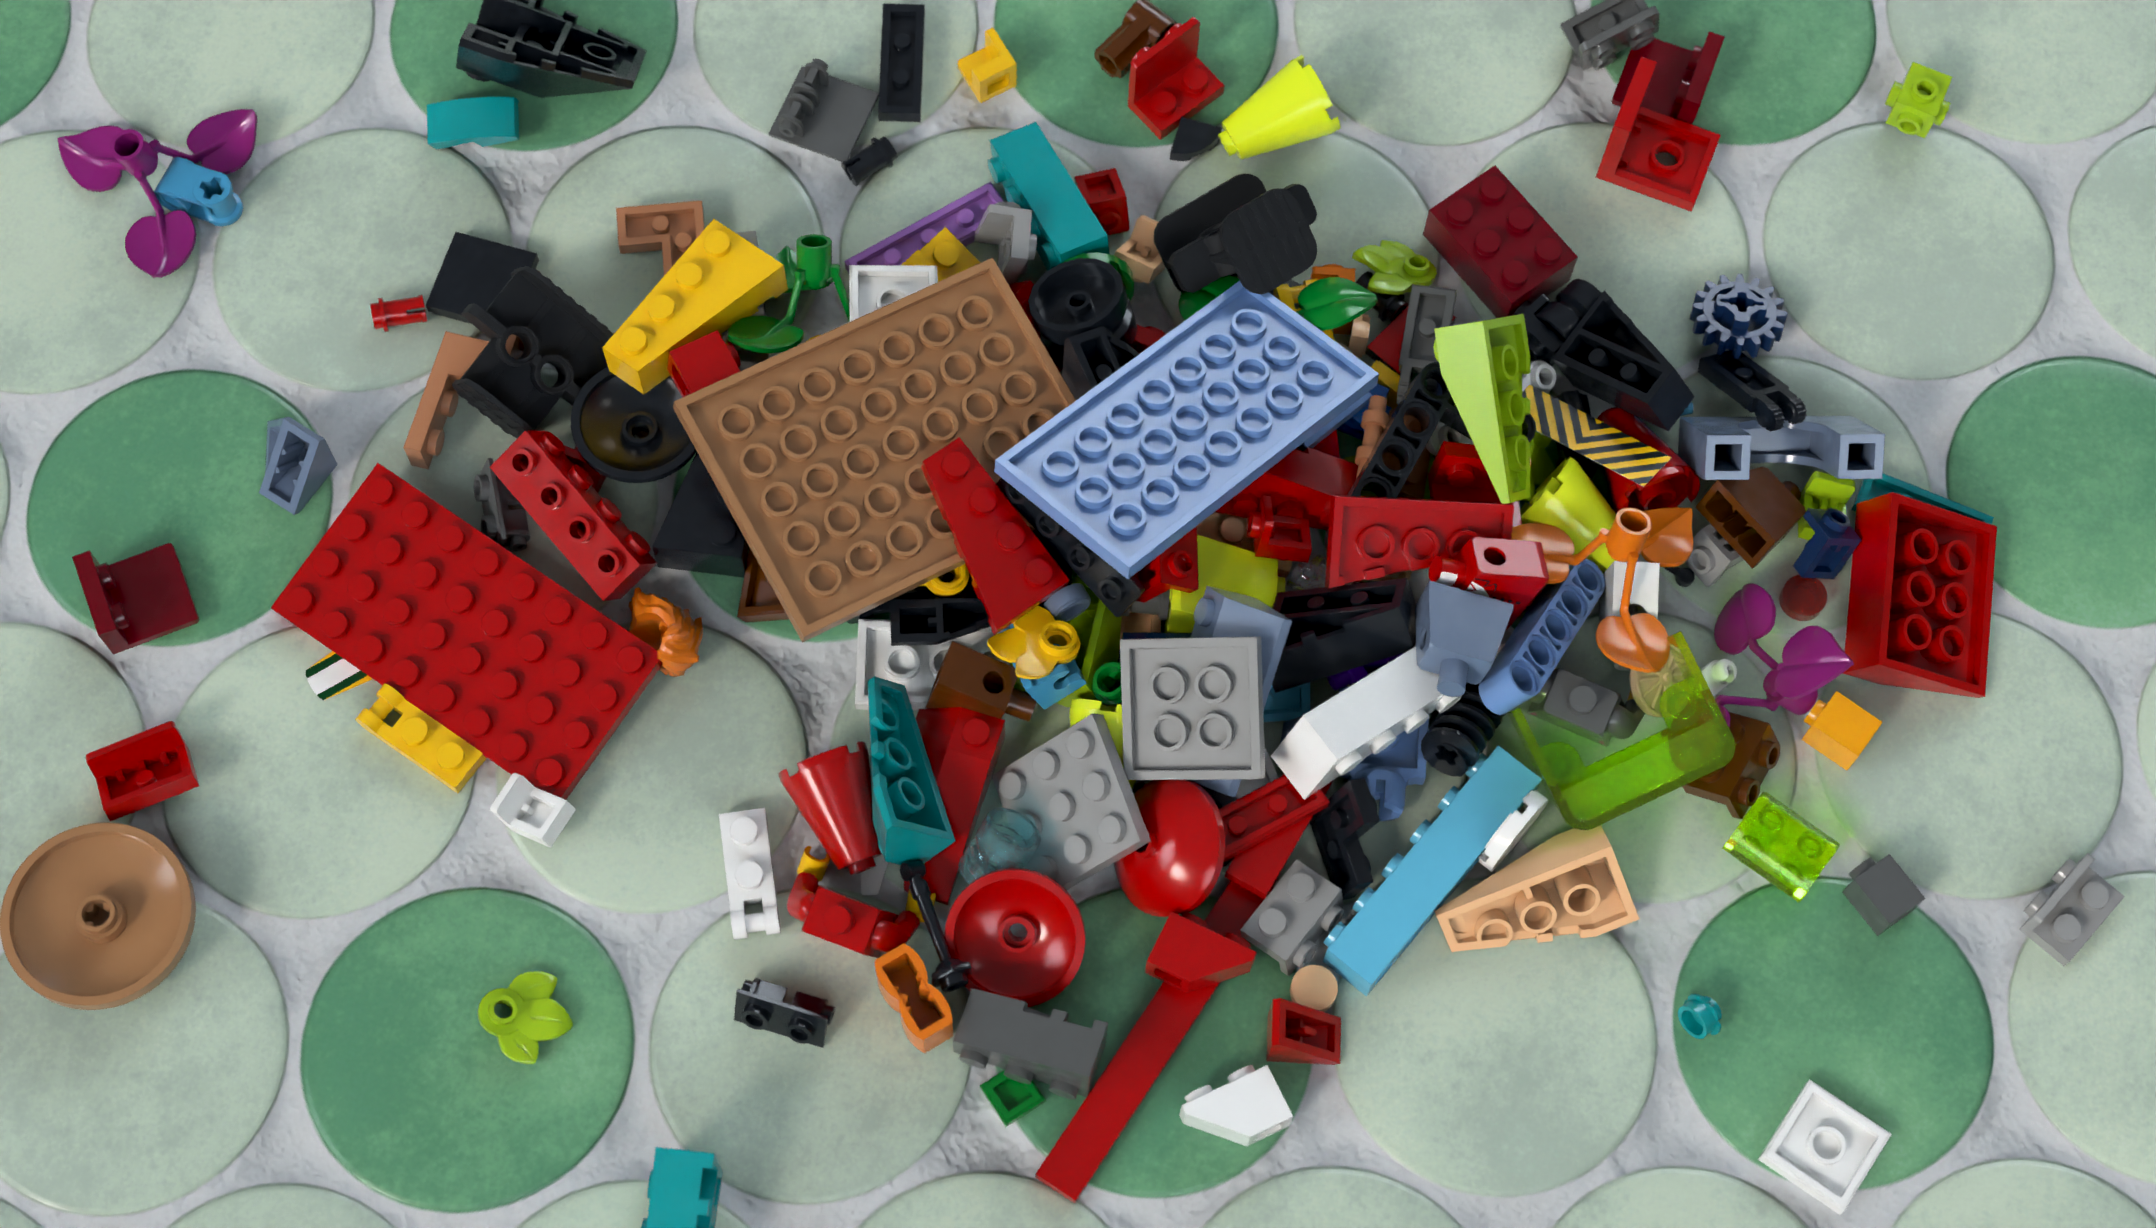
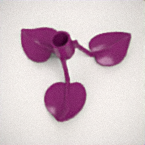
[58,109,257,278]
[1669,583,1854,774]

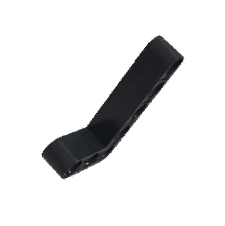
[1324,362,1536,549]

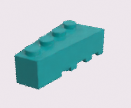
[987,122,1110,271]

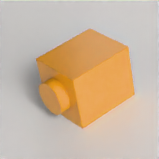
[1801,691,1883,771]

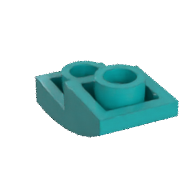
[427,97,519,150]

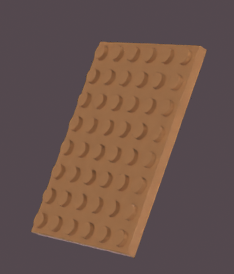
[673,257,1076,643]

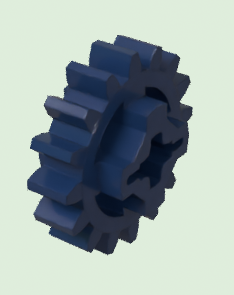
[1690,274,1787,359]

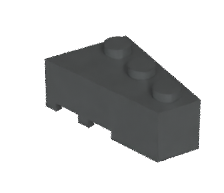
[953,988,1108,1099]

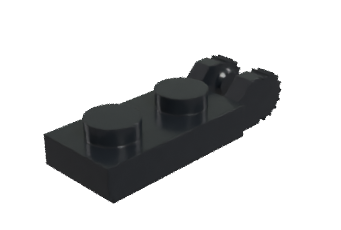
[1698,350,1807,431]

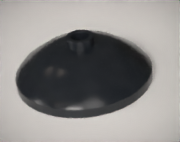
[571,367,697,483]

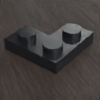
[1310,778,1380,900]

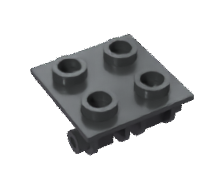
[769,59,879,162]

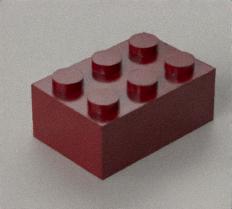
[1423,165,1578,318]

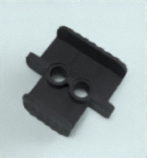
[1154,174,1317,294]
[452,266,614,438]

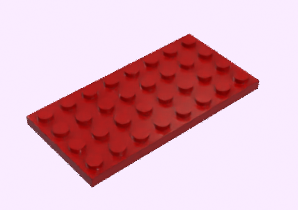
[271,463,663,800]

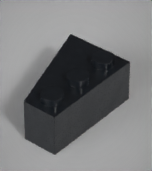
[1552,290,1695,432]

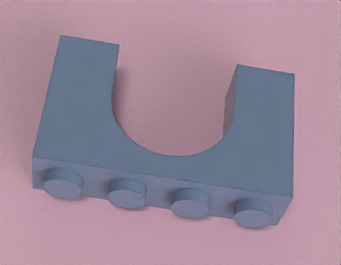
[1678,416,1885,480]

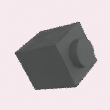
[1842,854,1925,936]

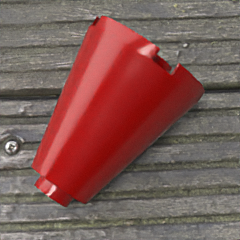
[1597,407,1701,514]
[778,741,882,876]

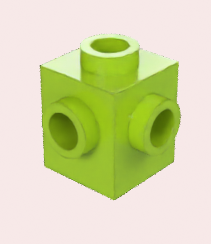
[1884,62,1952,138]

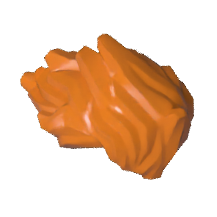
[628,587,703,677]

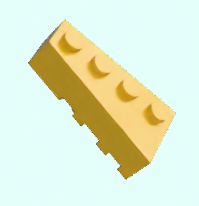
[602,219,788,394]

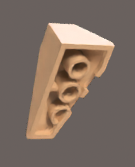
[1435,818,1639,952]

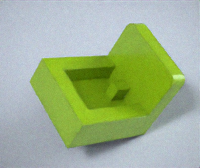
[1798,471,1856,540]

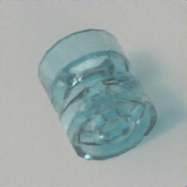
[958,807,1041,884]

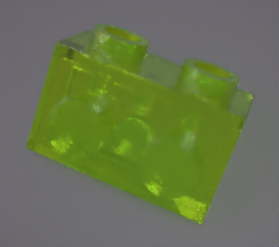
[1722,792,1840,903]

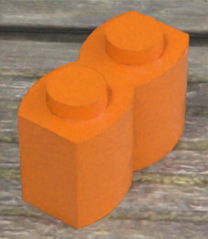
[875,943,953,1053]

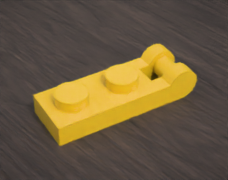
[355,683,487,793]

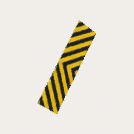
[1522,385,1672,487]

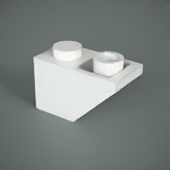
[1179,1065,1293,1146]

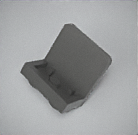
[1560,0,1659,71]

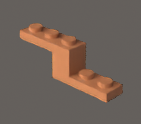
[403,271,540,469]

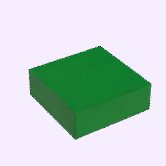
[980,1070,1045,1128]

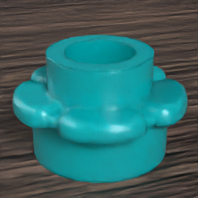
[1678,994,1722,1039]

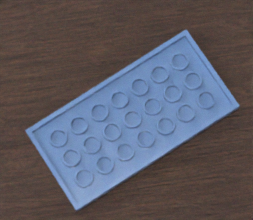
[994,281,1379,579]

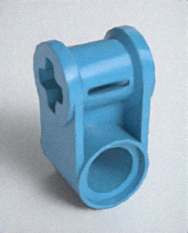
[154,157,243,227]

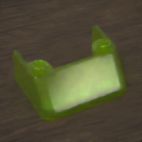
[1507,631,1735,830]

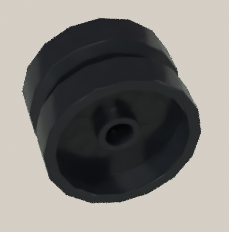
[1028,258,1138,368]

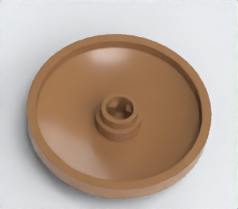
[0,822,196,1010]

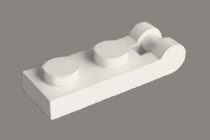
[719,808,781,940]

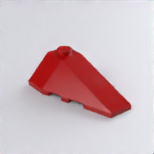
[904,707,1005,905]

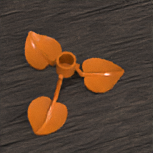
[1512,507,1694,673]

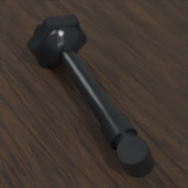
[900,860,972,992]

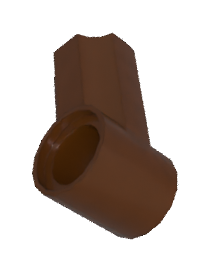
[1095,0,1177,79]

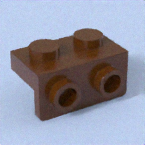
[1681,712,1780,820]

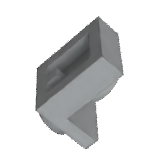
[1685,524,1744,587]

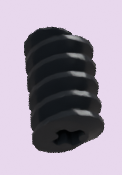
[1421,682,1507,777]

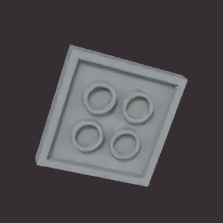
[1120,636,1265,780]
[992,714,1151,890]

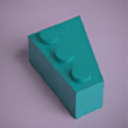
[641,1147,723,1228]

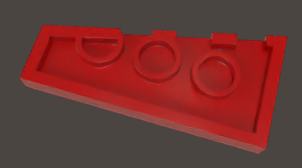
[921,437,1070,635]
[1325,495,1514,588]

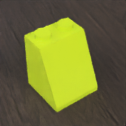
[1164,534,1286,633]

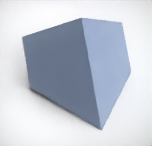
[259,417,338,515]

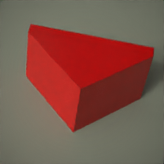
[1267,998,1341,1065]

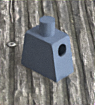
[1415,580,1514,697]

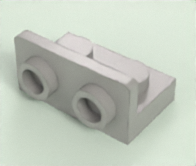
[2019,853,2125,966]

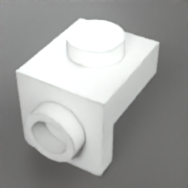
[490,773,576,848]

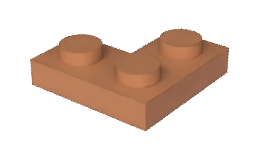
[616,200,705,275]

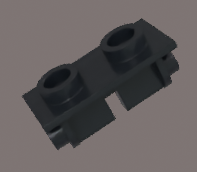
[734,978,835,1048]

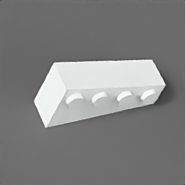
[1271,646,1462,800]

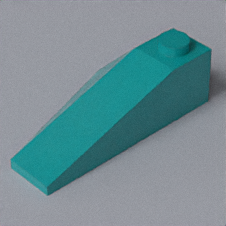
[868,676,955,865]

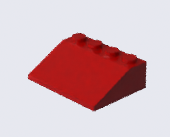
[1843,492,1997,698]

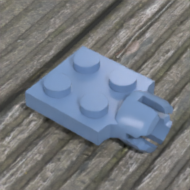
[1338,686,1429,822]

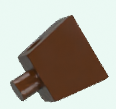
[1695,466,1806,569]
[925,641,1037,722]

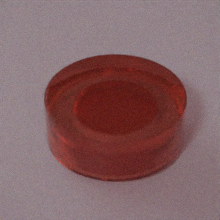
[1779,575,1827,621]

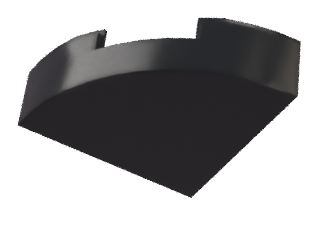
[1170,117,1222,161]

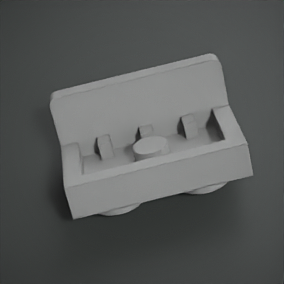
[974,201,1037,285]
[1240,859,1345,976]

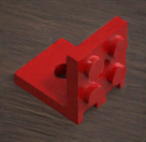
[1596,56,1721,212]

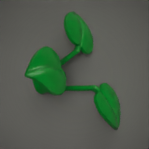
[727,234,850,353]
[1178,275,1378,331]

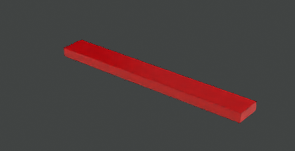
[1035,881,1274,1204]

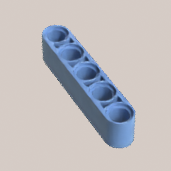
[1479,558,1606,715]

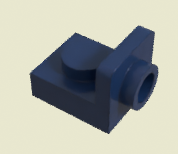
[1793,508,1862,579]

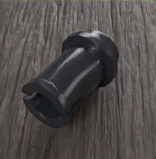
[841,136,898,186]
[1356,271,1408,322]

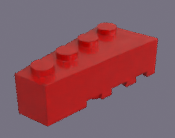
[1215,447,1358,531]

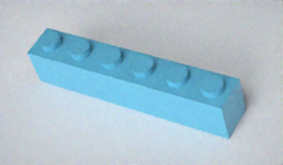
[1323,745,1542,997]

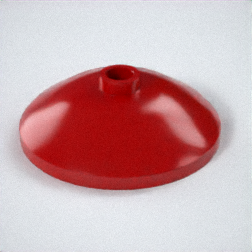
[1114,780,1225,917]
[944,868,1086,1007]

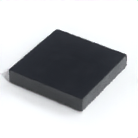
[426,232,539,324]

